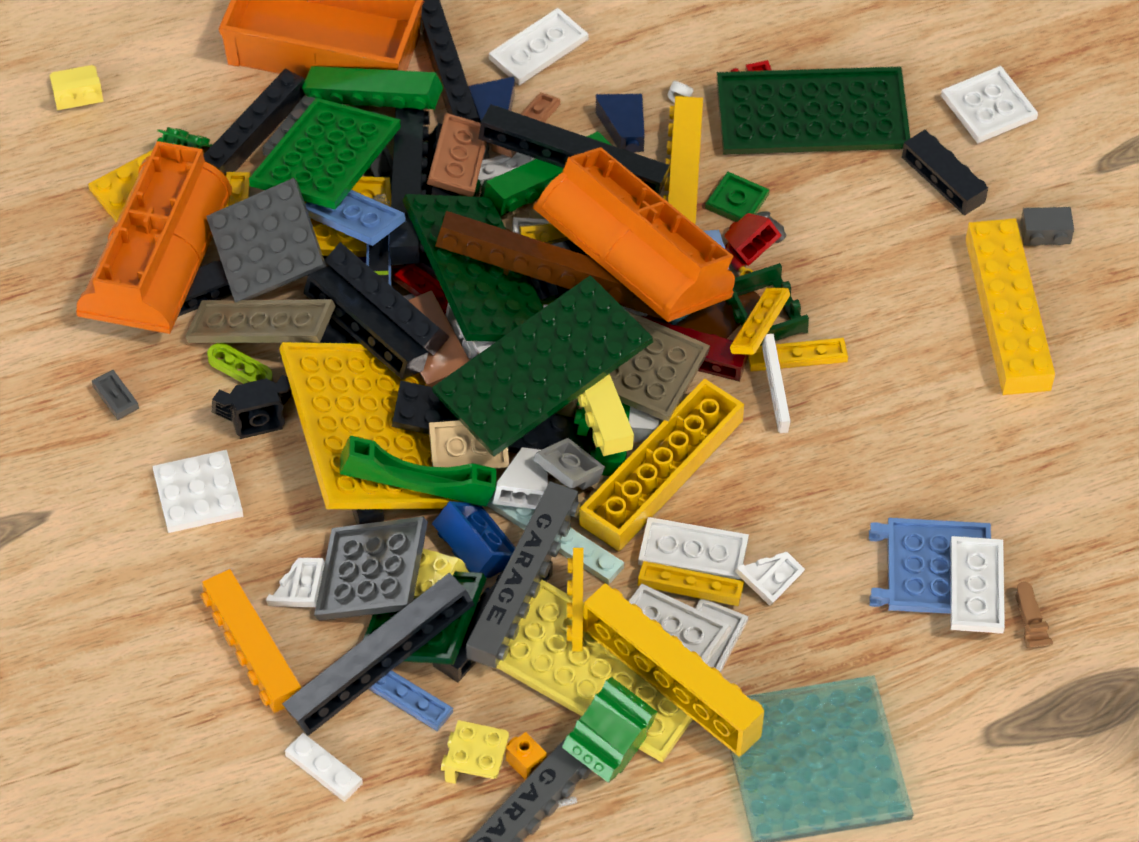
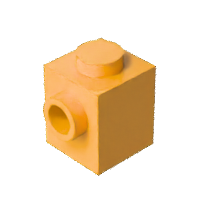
[505,732,547,780]

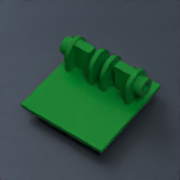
[157,127,213,149]

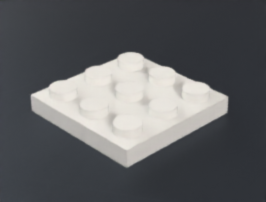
[941,66,1038,144]
[152,450,243,533]

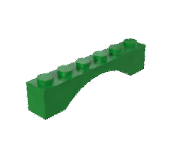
[340,435,496,507]

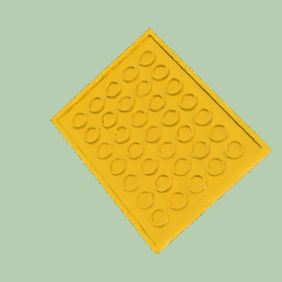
[279,342,467,509]

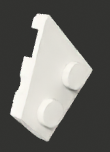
[734,552,805,606]
[266,558,325,607]

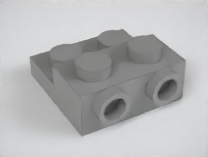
[534,438,605,490]

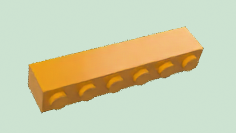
[201,569,301,713]

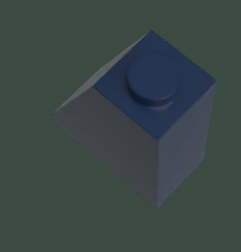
[468,77,515,123]
[595,94,645,153]

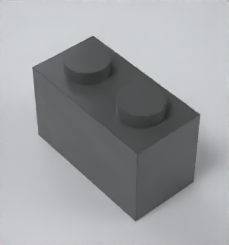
[1020,207,1074,246]

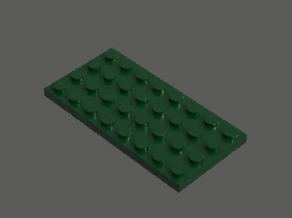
[716,66,910,155]
[402,194,543,342]
[432,275,653,457]

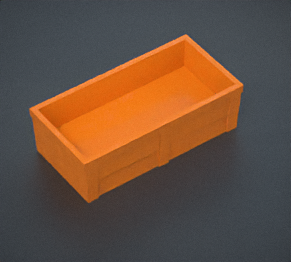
[219,0,424,79]

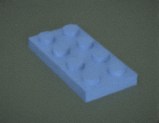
[305,190,406,246]

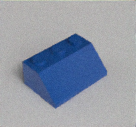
[432,501,516,578]

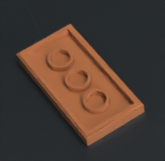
[427,113,487,197]
[390,290,470,387]

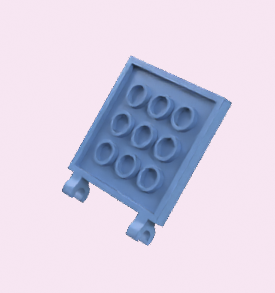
[869,518,991,614]

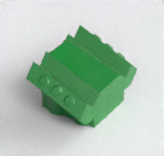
[562,677,657,783]

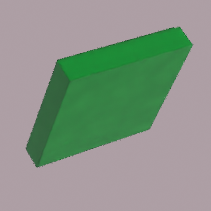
[705,171,770,222]

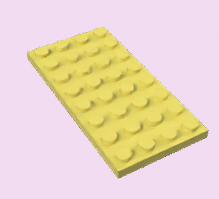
[497,580,693,763]

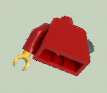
[724,211,787,276]

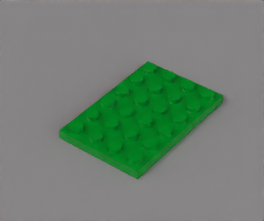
[249,98,401,210]

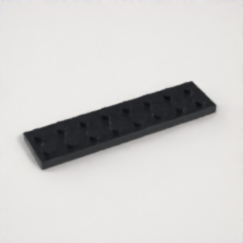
[391,381,593,455]

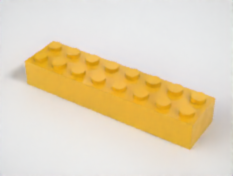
[965,218,1055,395]
[579,378,744,552]
[583,583,764,757]

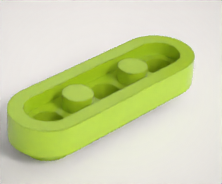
[207,343,273,384]

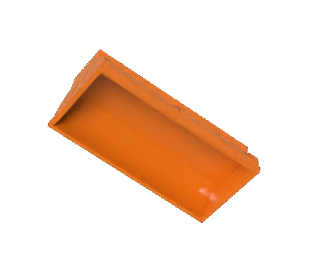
[76,141,233,334]
[533,147,735,322]

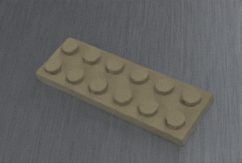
[185,299,335,343]

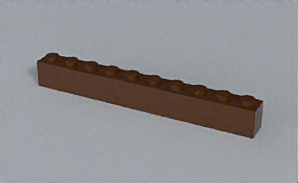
[435,211,665,320]

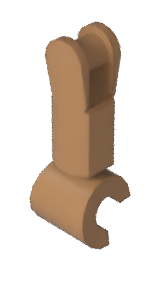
[1015,582,1053,648]

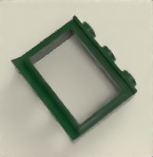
[725,263,809,346]

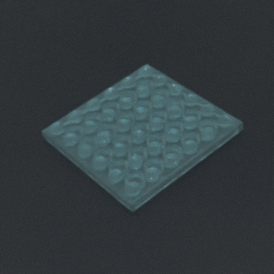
[730,675,913,842]

